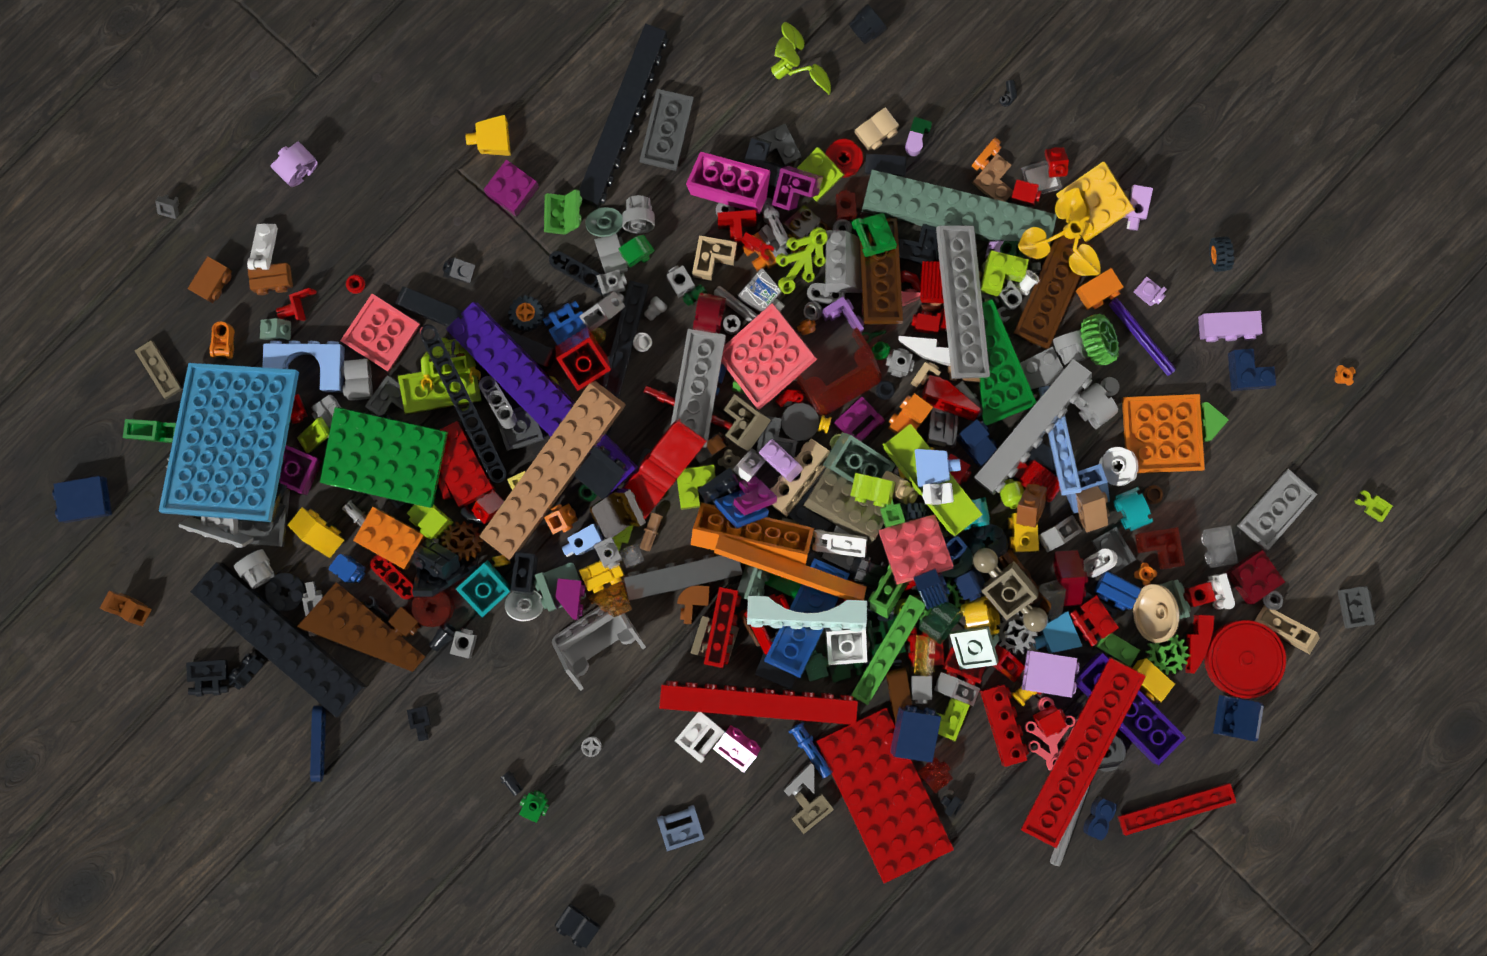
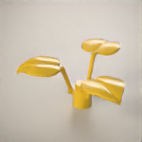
[1018,188,1101,276]

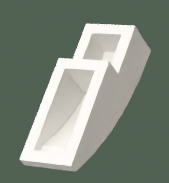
[898,336,950,366]

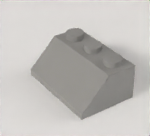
[825,230,862,293]

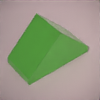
[1200,402,1229,442]

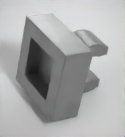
[155,194,179,219]

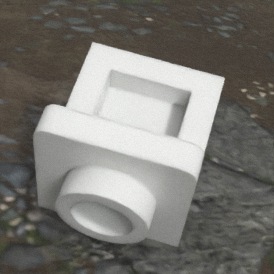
[923,483,954,505]

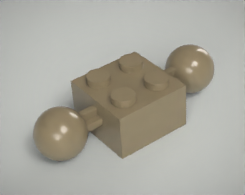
[973,548,1048,632]

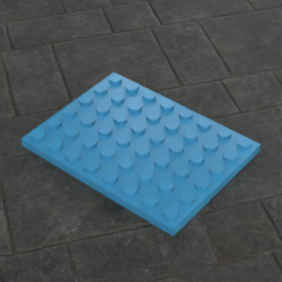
[159,363,299,522]

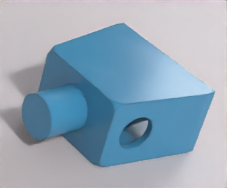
[1033,611,1082,653]

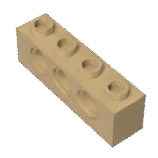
[770,438,830,517]

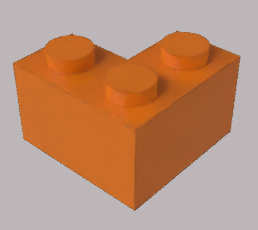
[888,393,933,435]

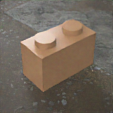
[1076,485,1110,532]

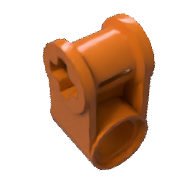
[210,321,235,359]

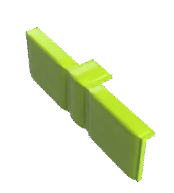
[882,424,983,536]

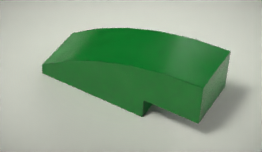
[123,419,176,443]

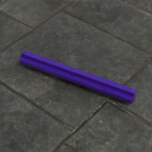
[1109,298,1176,376]

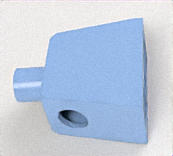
[915,449,961,488]
[562,524,604,557]

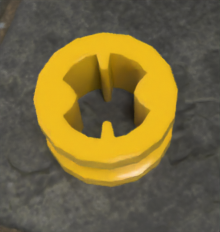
[818,415,831,434]
[492,555,511,567]

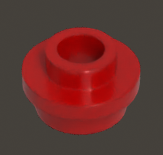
[346,275,365,294]

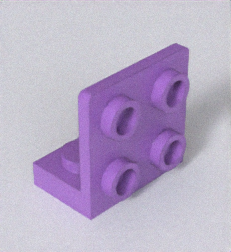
[822,297,864,336]

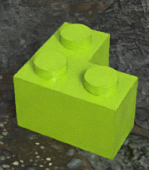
[980,250,1029,296]
[677,465,715,510]
[407,504,454,540]

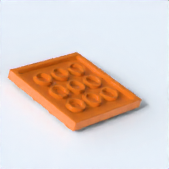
[1122,394,1205,474]

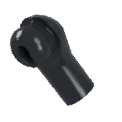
[999,80,1017,107]
[460,505,484,525]

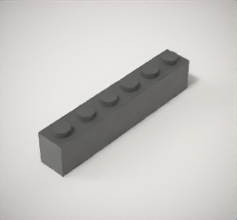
[624,553,743,601]

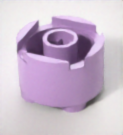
[271,142,318,187]

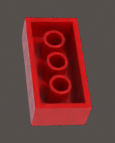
[440,421,496,508]

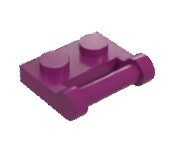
[834,397,885,441]

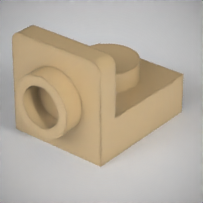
[911,362,941,387]

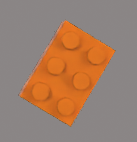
[353,507,426,569]

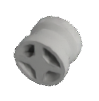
[581,736,602,757]

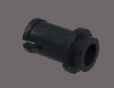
[500,771,523,796]

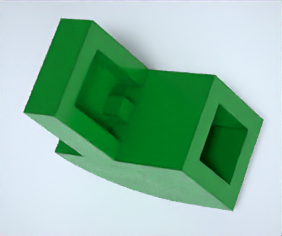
[618,235,655,268]

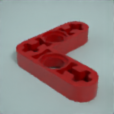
[370,554,414,600]

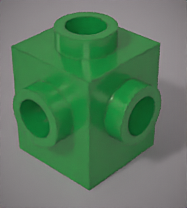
[519,790,550,823]

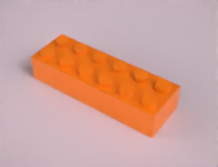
[691,502,814,565]

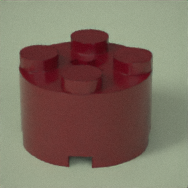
[693,293,726,334]

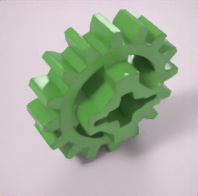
[1145,634,1189,675]

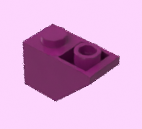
[556,579,586,620]

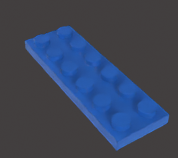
[765,558,850,678]

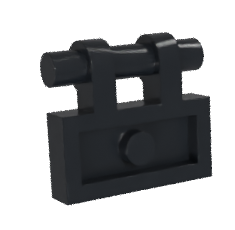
[186,660,229,697]

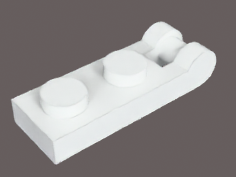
[247,224,278,270]
[812,529,867,558]

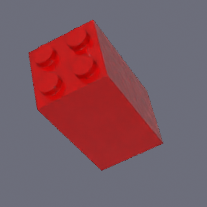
[555,327,611,391]

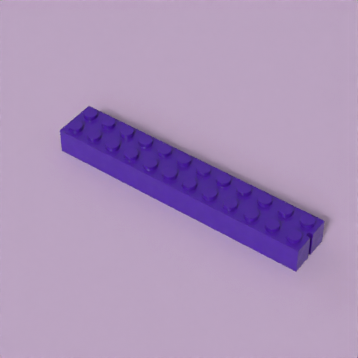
[446,302,638,495]

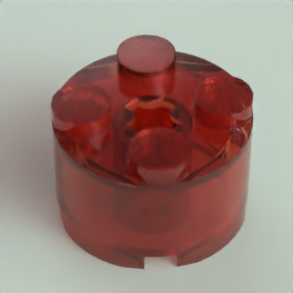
[412,591,455,627]

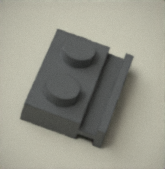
[927,407,958,448]
[1091,527,1136,574]

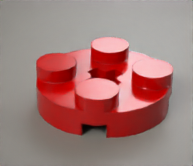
[826,139,863,178]

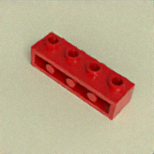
[704,587,741,668]
[980,684,1029,767]

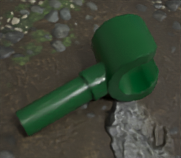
[860,328,886,344]

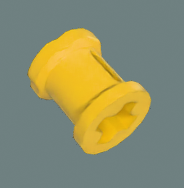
[1011,686,1037,707]

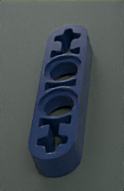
[310,705,326,782]

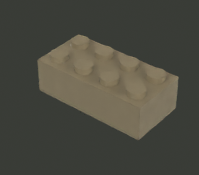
[804,468,884,545]

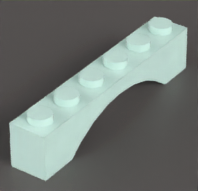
[747,596,867,632]

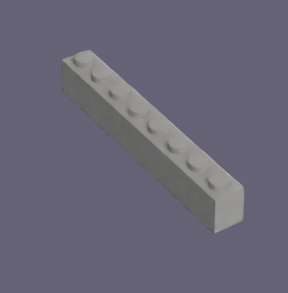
[974,359,1092,495]

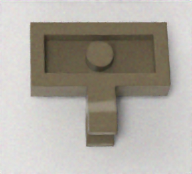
[791,792,834,834]

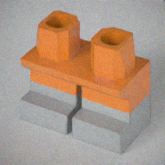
[742,224,788,271]

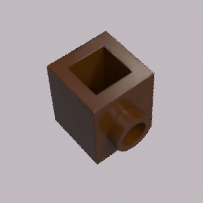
[388,607,422,637]

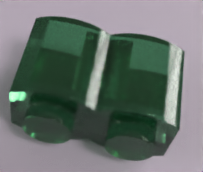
[919,601,963,645]

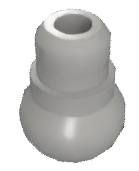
[644,296,667,321]

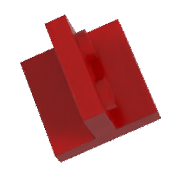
[717,210,756,246]

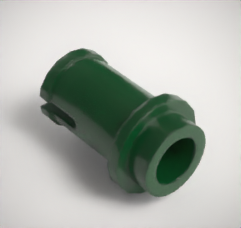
[682,284,707,307]

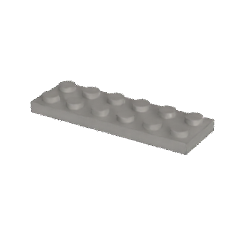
[671,329,726,448]

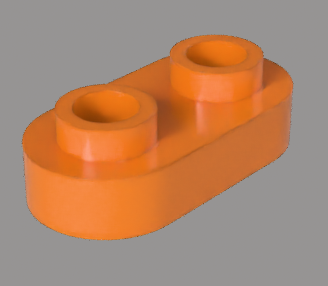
[972,137,1002,171]

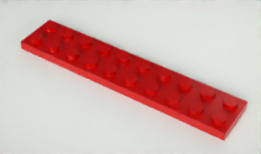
[1021,657,1146,848]

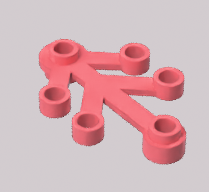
[1024,697,1075,771]

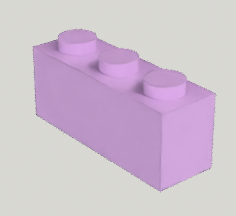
[1198,311,1262,342]

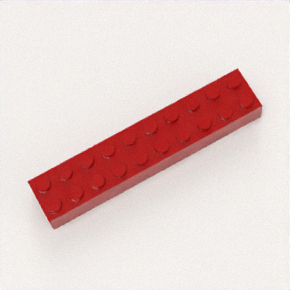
[659,680,858,725]

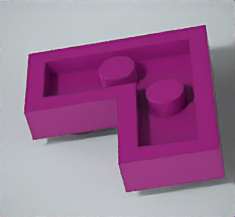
[734,476,777,515]

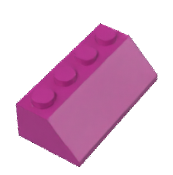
[686,152,770,214]

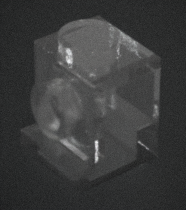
[620,544,645,569]

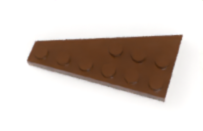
[297,582,426,672]

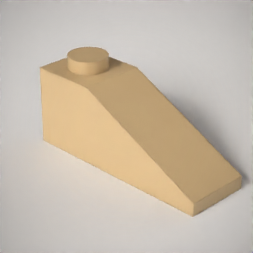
[1255,605,1320,654]

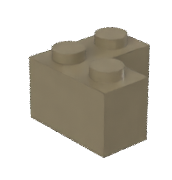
[724,394,771,451]

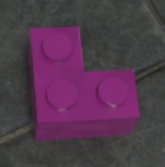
[772,166,823,210]

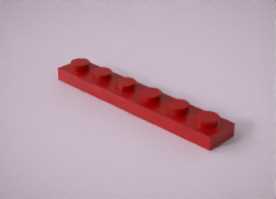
[1118,783,1237,836]

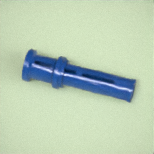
[788,721,832,778]

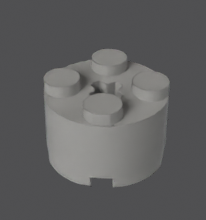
[1074,383,1118,429]

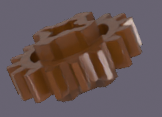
[441,521,483,561]

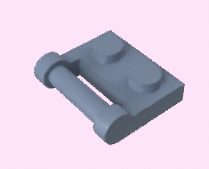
[657,805,704,851]

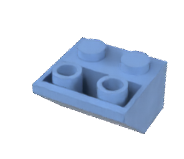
[1066,464,1110,514]

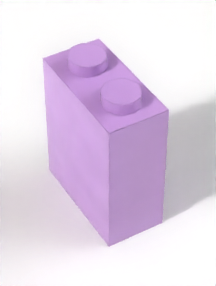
[1022,651,1079,698]

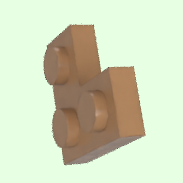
[972,154,1013,202]

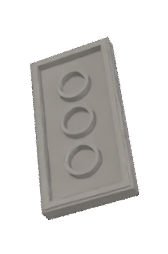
[1237,469,1317,551]

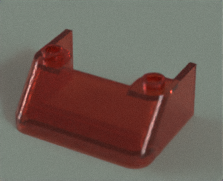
[795,327,882,416]

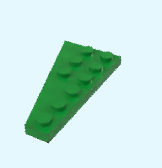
[979,299,1037,426]

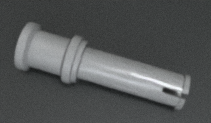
[761,198,789,250]

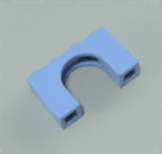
[263,341,345,392]

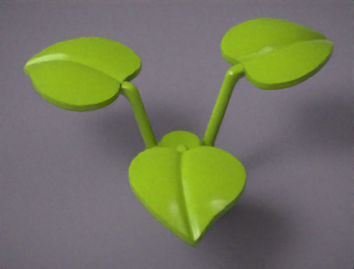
[771,22,831,95]

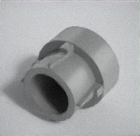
[622,195,655,233]
[1053,330,1089,365]
[234,549,275,589]

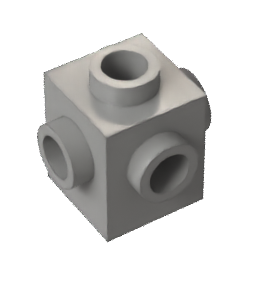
[886,348,915,377]

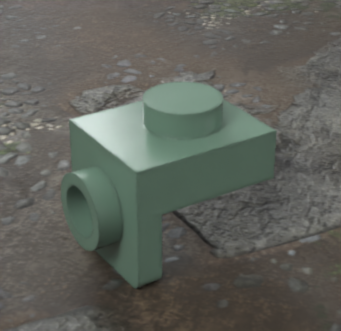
[260,318,291,340]

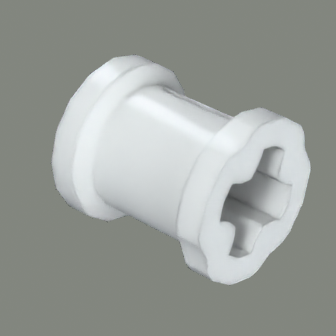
[1015,270,1040,295]

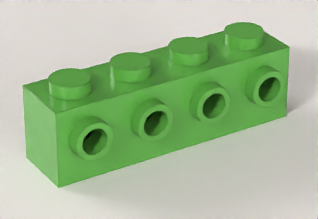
[869,564,909,618]

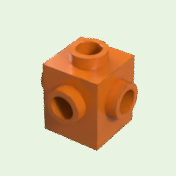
[544,504,578,534]

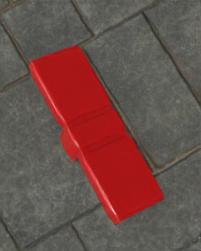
[622,419,707,527]

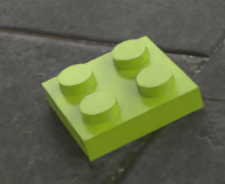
[797,147,844,201]

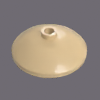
[1133,584,1179,643]

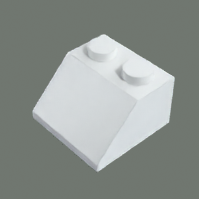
[825,628,867,665]

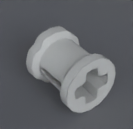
[723,315,740,335]

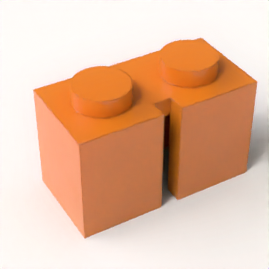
[1076,268,1123,310]

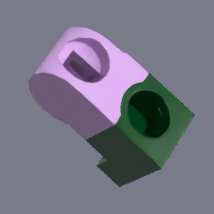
[905,117,932,156]
[985,241,1023,260]

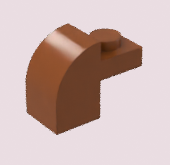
[677,586,710,624]
[100,590,152,627]

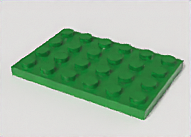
[320,407,448,508]

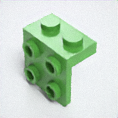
[544,190,582,235]

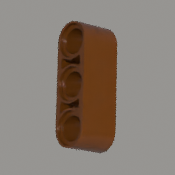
[886,667,912,724]

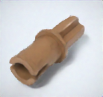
[640,513,663,551]

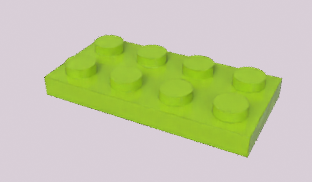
[398,369,481,415]

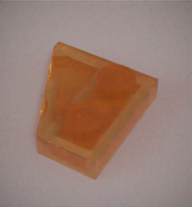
[588,582,632,617]

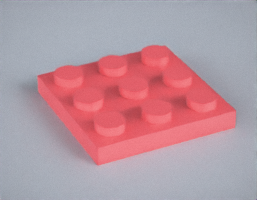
[340,294,421,372]
[879,514,954,585]

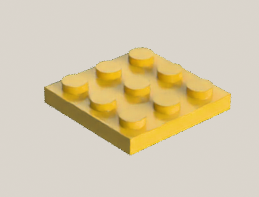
[1056,161,1135,242]

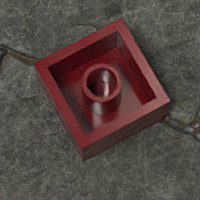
[1225,550,1285,604]

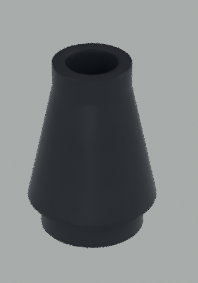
[429,622,456,652]

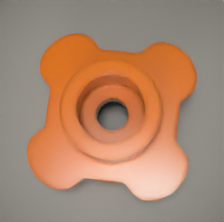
[797,319,816,335]
[1334,365,1355,386]
[1134,563,1157,586]

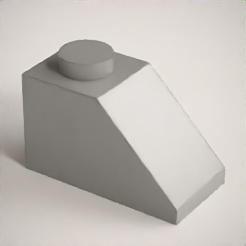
[1038,515,1082,552]
[934,672,980,706]

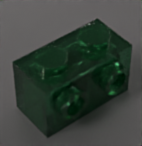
[805,650,829,681]

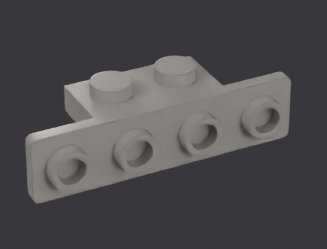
[179,516,254,548]

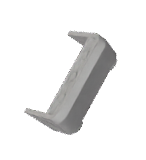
[552,599,646,691]

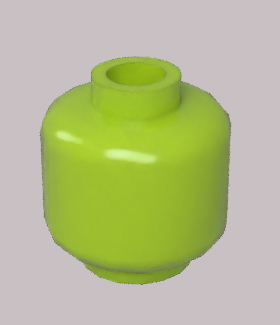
[999,479,1025,509]

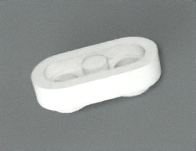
[1083,549,1117,577]

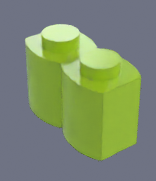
[850,473,896,508]

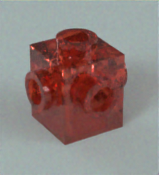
[918,757,953,793]

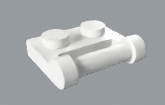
[1208,573,1235,610]
[675,712,725,763]

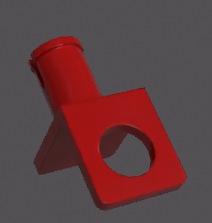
[276,288,317,321]

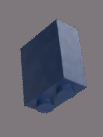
[52,476,112,523]
[890,705,941,762]

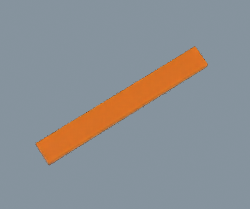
[714,535,866,601]

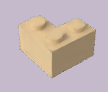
[692,235,737,281]

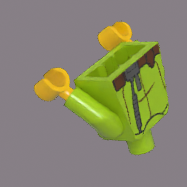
[421,338,481,391]

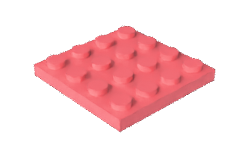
[722,303,817,410]

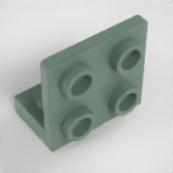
[737,564,771,600]

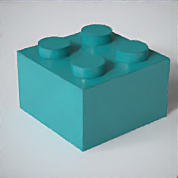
[456,560,511,617]

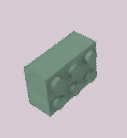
[823,432,896,483]

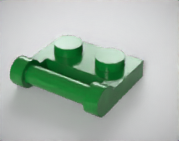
[851,213,897,257]

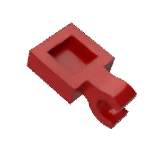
[742,233,774,261]

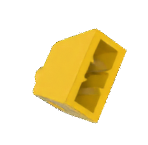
[465,115,511,156]

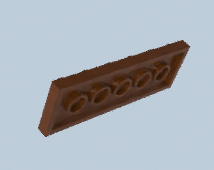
[859,218,903,324]
[1013,231,1094,349]

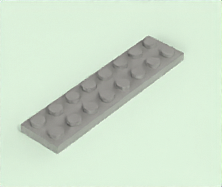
[936,226,990,379]

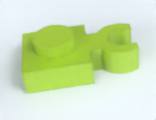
[1355,491,1393,522]

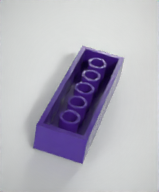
[1074,653,1186,765]

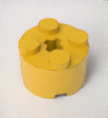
[961,596,1000,635]

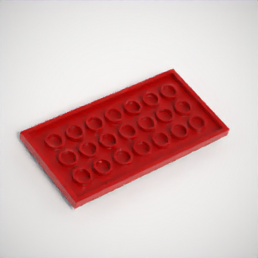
[816,707,954,884]

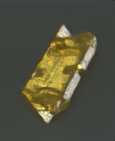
[914,635,936,677]

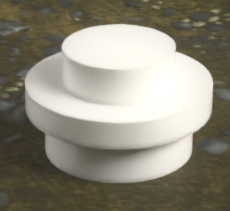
[633,333,652,352]

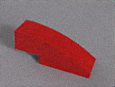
[1185,615,1214,674]

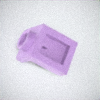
[1133,277,1166,306]

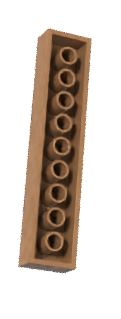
[479,381,626,560]

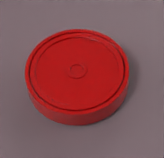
[1204,620,1286,698]

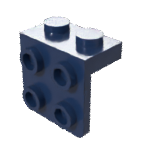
[1213,695,1264,742]

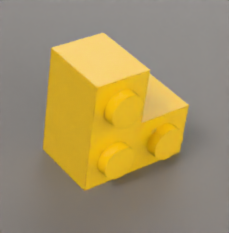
[288,507,344,558]

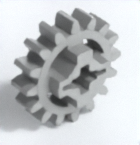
[998,612,1038,655]

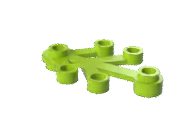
[776,227,828,294]

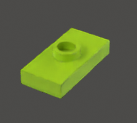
[297,417,330,453]

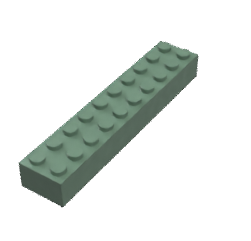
[861,170,1057,246]

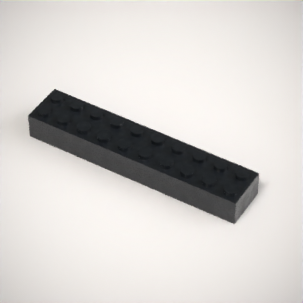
[190,562,367,718]

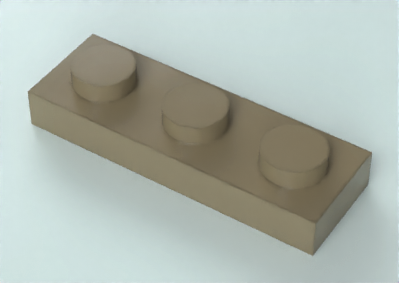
[135,341,183,399]

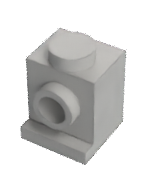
[597,270,627,297]
[593,537,623,569]

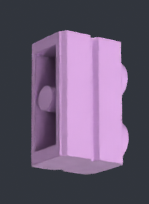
[759,439,803,482]

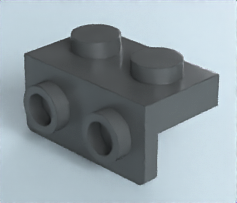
[1337,586,1376,628]

